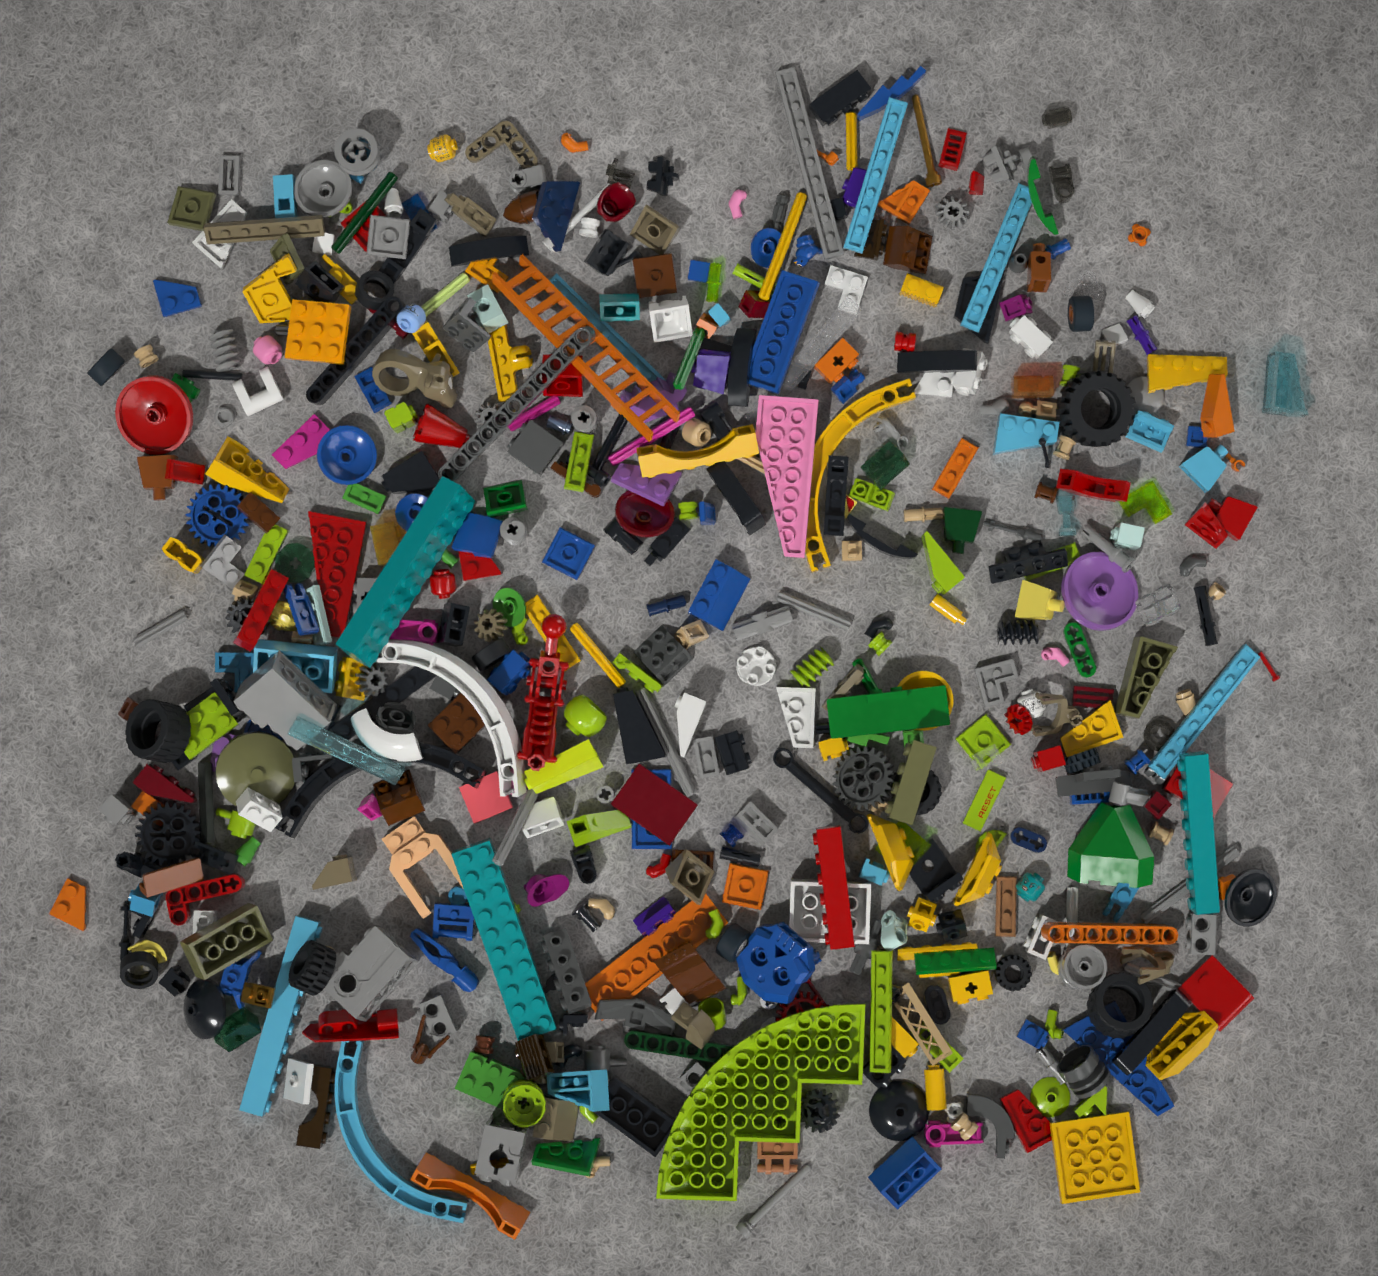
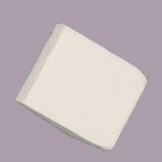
[312,233,336,256]
[1101,323,1128,349]

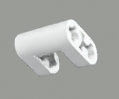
[232,366,284,416]

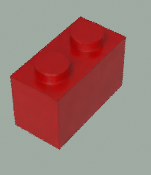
[1031,745,1066,772]

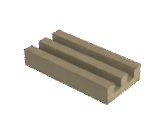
[1092,340,1116,373]

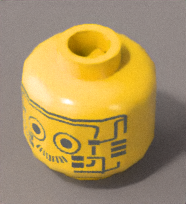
[427,134,458,163]

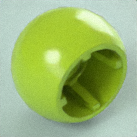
[564,694,607,737]

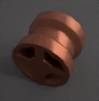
[474,1035,495,1054]

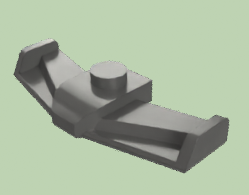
[595,997,676,1036]

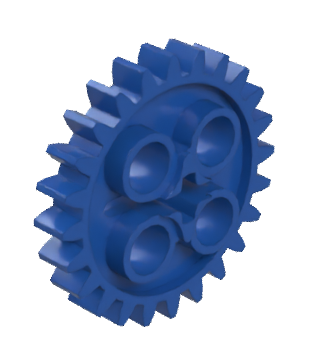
[185,484,250,547]

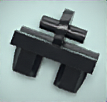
[647,156,679,196]

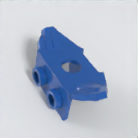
[219,950,262,1013]

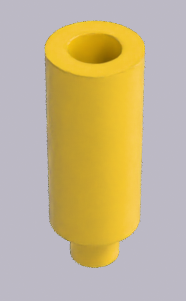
[929,593,967,626]

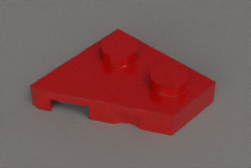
[1185,503,1228,549]
[459,551,502,581]

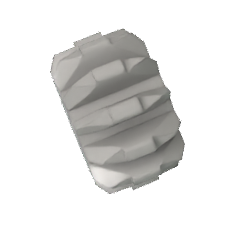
[936,196,970,230]
[474,402,506,436]

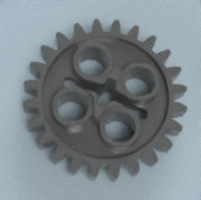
[832,746,896,812]

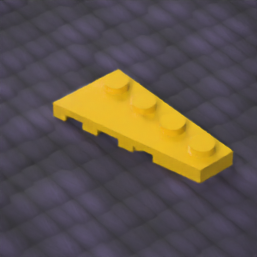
[1147,354,1228,393]

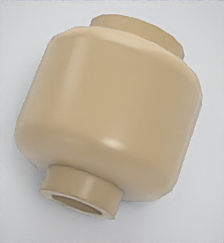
[682,418,711,447]

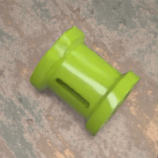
[1059,365,1080,387]

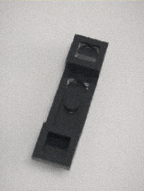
[379,208,437,284]
[449,236,529,267]
[728,328,757,407]
[823,455,849,536]
[847,514,918,559]

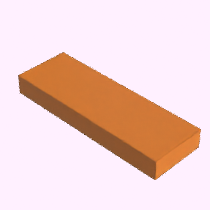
[932,438,979,499]

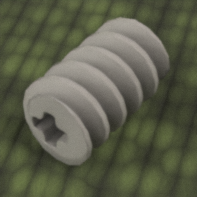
[209,329,240,372]
[571,405,598,434]
[500,517,527,545]

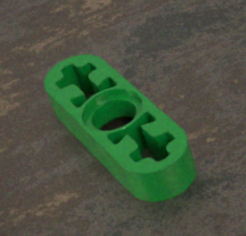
[1063,623,1096,678]

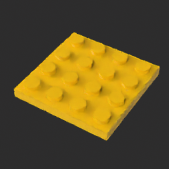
[1050,1111,1140,1204]

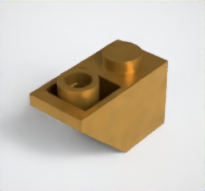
[240,982,276,1009]

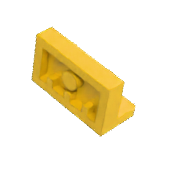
[334,657,365,701]

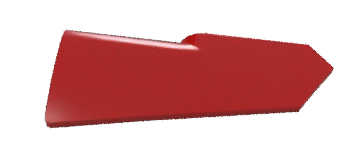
[302,1008,399,1042]

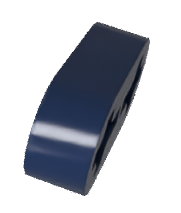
[1010,827,1047,853]

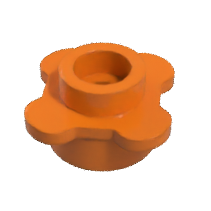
[1128,224,1151,247]

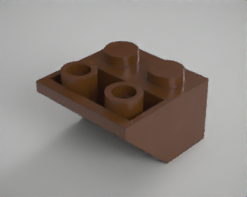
[883,226,933,274]
[373,769,425,826]

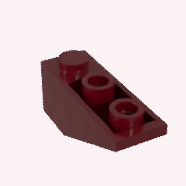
[132,763,197,803]

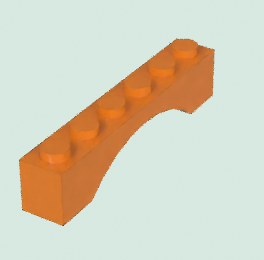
[410,1152,530,1240]

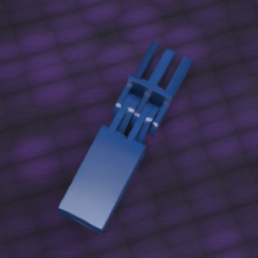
[410,928,479,992]

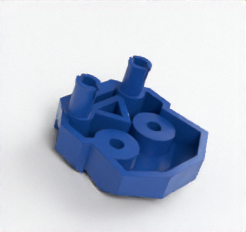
[736,922,820,1004]

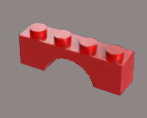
[233,569,289,652]

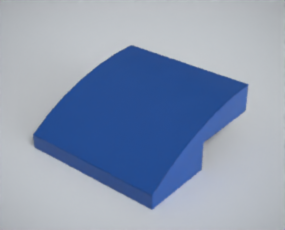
[452,513,503,558]

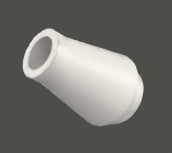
[384,188,404,218]
[1125,290,1155,319]

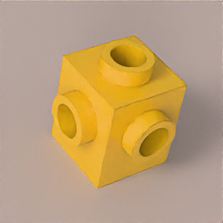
[907,897,937,932]

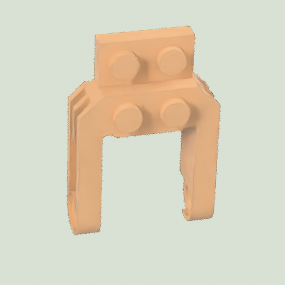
[382,816,464,919]

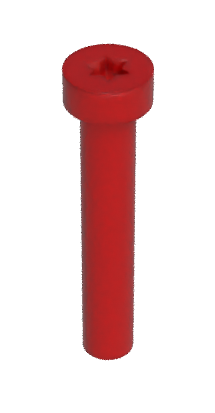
[1258,652,1280,682]

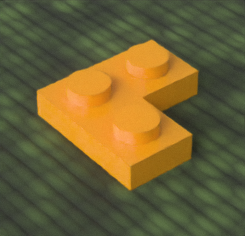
[465,258,509,294]

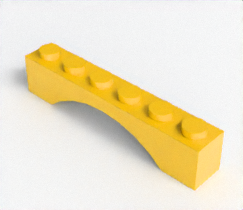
[636,424,759,478]

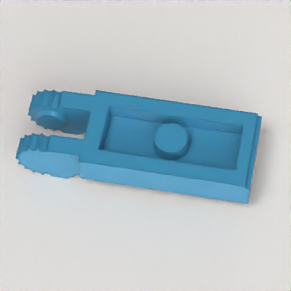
[1102,883,1139,923]

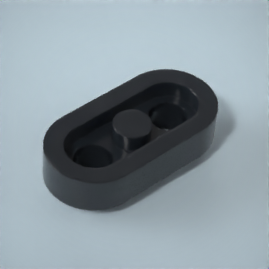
[924,985,950,1025]

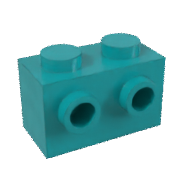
[599,293,640,322]

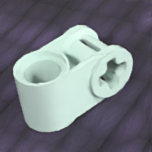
[881,910,908,951]

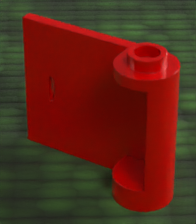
[1178,955,1254,1032]

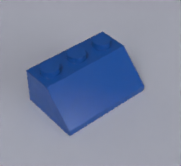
[688,559,750,631]
[868,1137,942,1210]

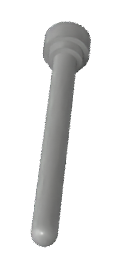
[736,1164,811,1239]

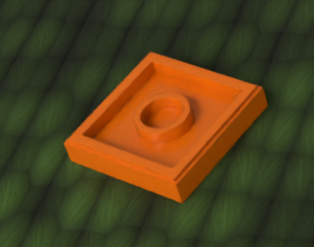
[722,863,769,910]

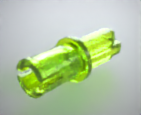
[706,263,722,303]

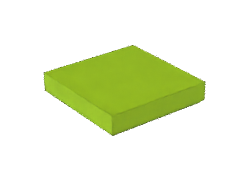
[955,714,1011,770]

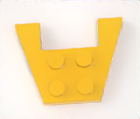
[242,253,297,323]

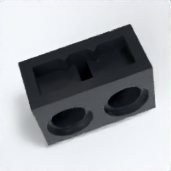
[863,1045,907,1089]

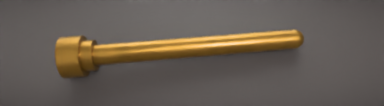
[912,94,942,187]

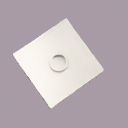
[283,1058,314,1104]

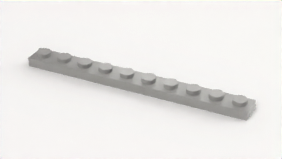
[775,67,844,260]

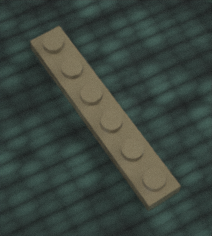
[203,215,325,245]

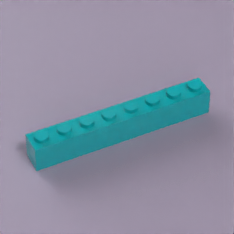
[1177,751,1220,915]

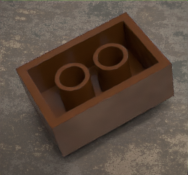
[428,693,486,754]

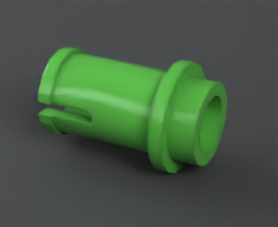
[441,549,459,569]

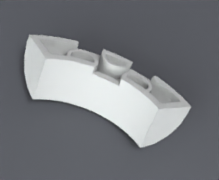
[351,708,423,762]

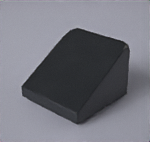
[830,197,846,221]

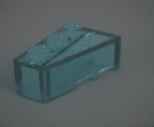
[1262,352,1309,418]

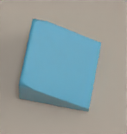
[708,303,730,327]

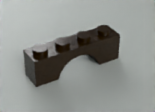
[296,1064,336,1149]

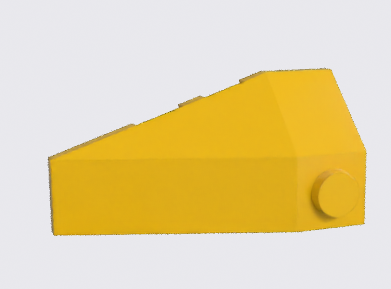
[205,436,289,503]

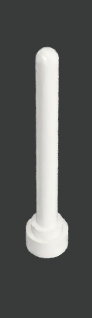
[542,181,615,253]

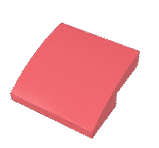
[459,771,513,824]

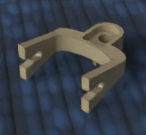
[1030,693,1083,737]
[1120,947,1174,985]

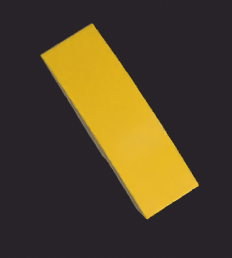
[412,320,460,377]

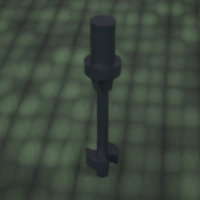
[119,900,132,961]

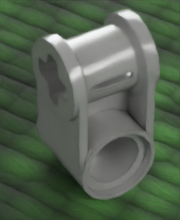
[509,165,547,192]

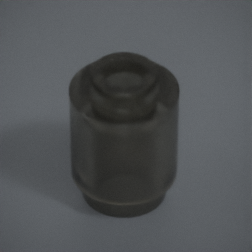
[1042,106,1072,129]

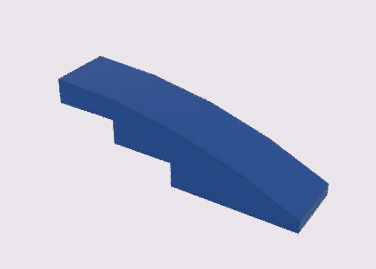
[857,66,926,121]

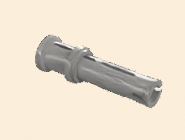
[1081,524,1136,573]

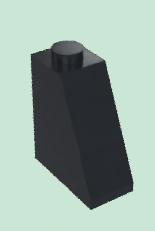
[381,451,440,494]

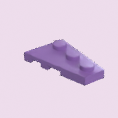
[611,463,682,507]

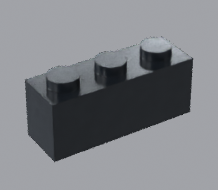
[809,70,871,127]

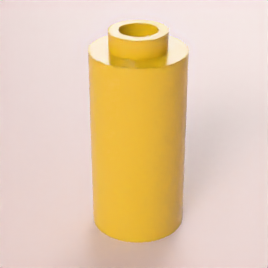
[924,1064,947,1111]

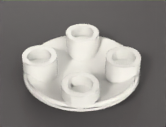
[736,646,776,686]

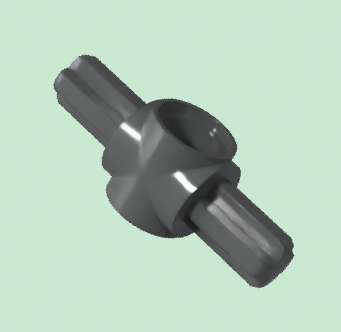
[850,918,882,975]

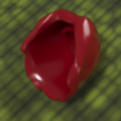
[597,182,636,222]

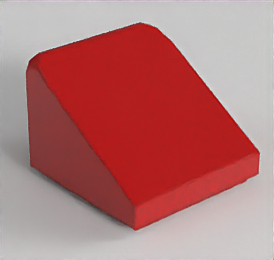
[968,171,985,195]

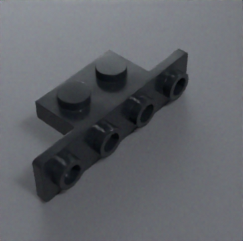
[988,542,1068,584]

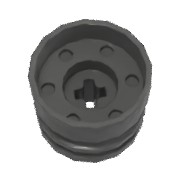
[1057,1044,1111,1099]

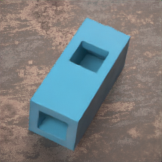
[273,174,298,218]

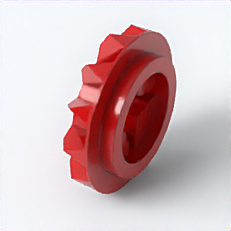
[1004,704,1033,735]

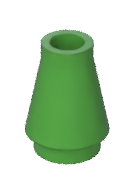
[235,837,261,867]

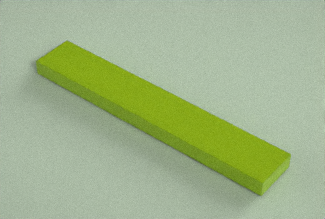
[870,950,893,1073]

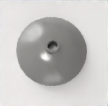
[294,160,352,218]

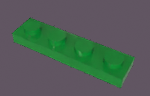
[914,948,996,975]

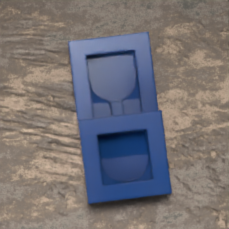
[354,367,392,413]

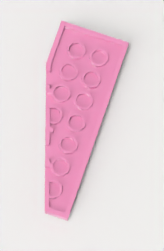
[756,395,819,558]

